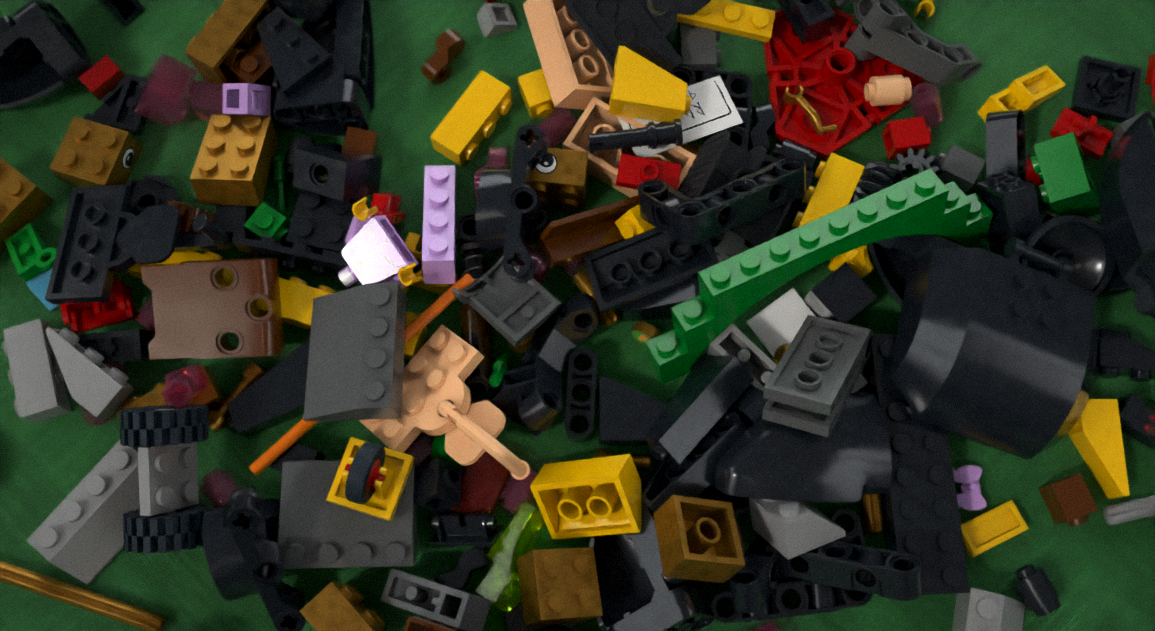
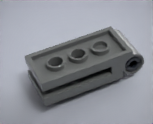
[762,315,874,437]

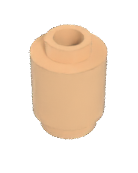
[864,74,912,107]

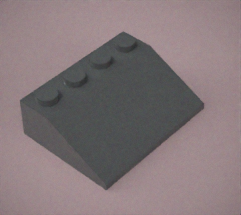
[303,283,407,421]
[278,459,419,569]

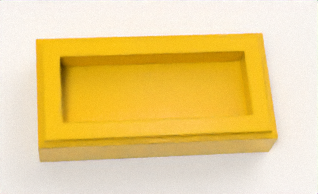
[961,499,1029,558]

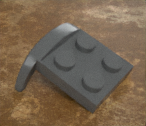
[452,256,561,347]

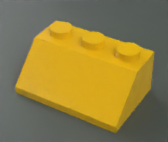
[530,454,642,540]

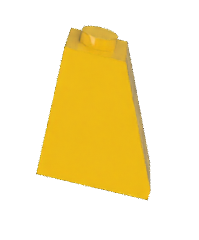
[608,45,691,123]

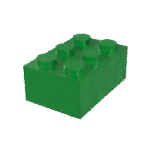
[1031,132,1100,218]

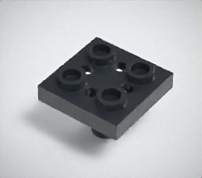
[1070,55,1142,123]

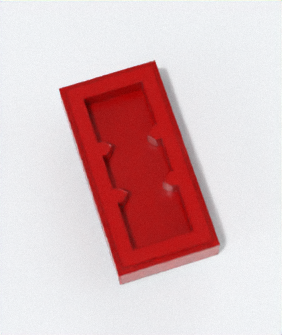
[615,153,682,191]

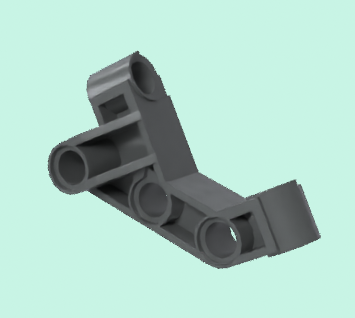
[844,0,982,86]

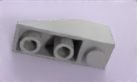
[45,327,134,419]

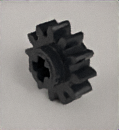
[889,148,944,183]

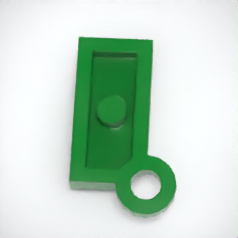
[4,223,57,282]

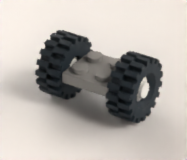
[119,404,211,554]

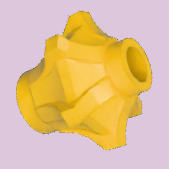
[828,245,874,279]

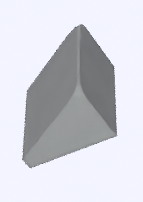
[477,3,517,38]

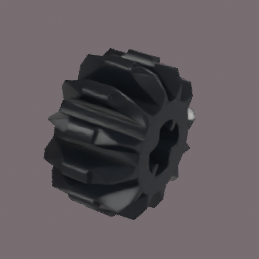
[851,160,895,203]

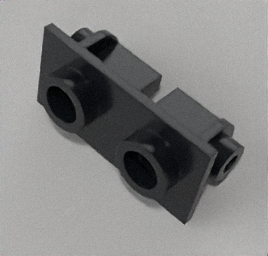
[430,512,503,548]

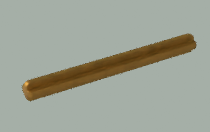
[0,561,166,631]

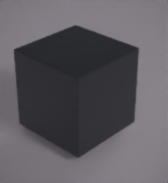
[803,262,877,324]

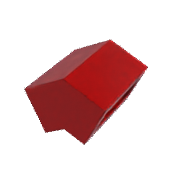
[78,55,126,101]

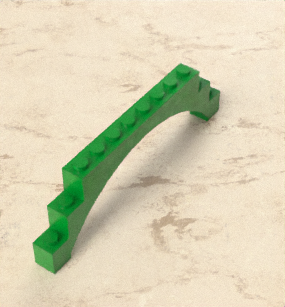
[645,168,993,385]

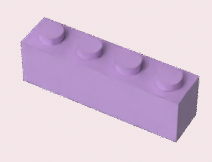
[422,165,456,284]

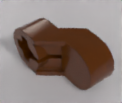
[421,29,466,85]

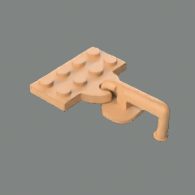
[359,324,530,480]

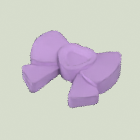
[953,465,987,511]

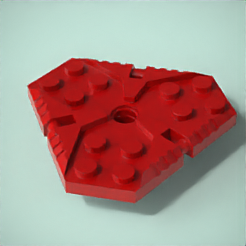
[762,6,926,160]

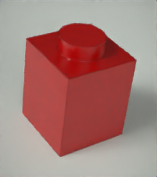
[881,116,932,161]

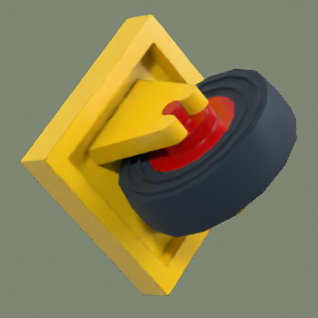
[326,437,415,522]

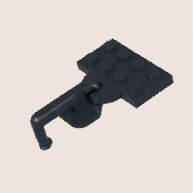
[563,0,711,72]
[45,184,231,304]

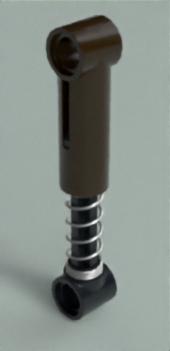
[456,212,493,404]

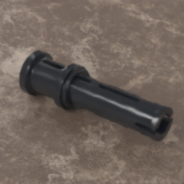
[588,119,683,153]

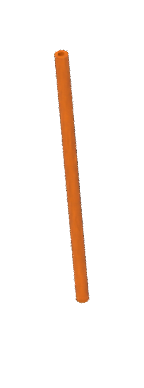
[249,273,475,476]

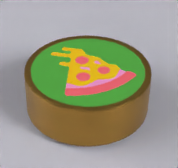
[631,321,662,346]

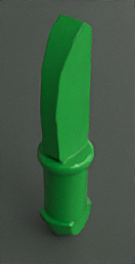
[273,154,289,217]
[488,351,512,387]

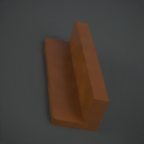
[535,195,639,268]

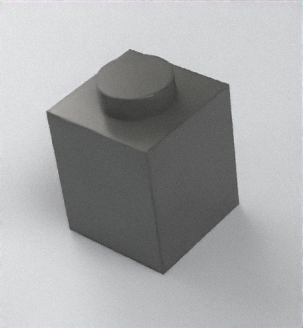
[934,144,986,194]

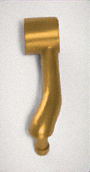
[783,85,837,136]

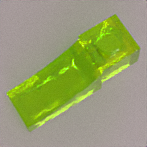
[475,502,545,613]

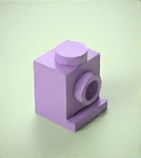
[222,83,271,116]

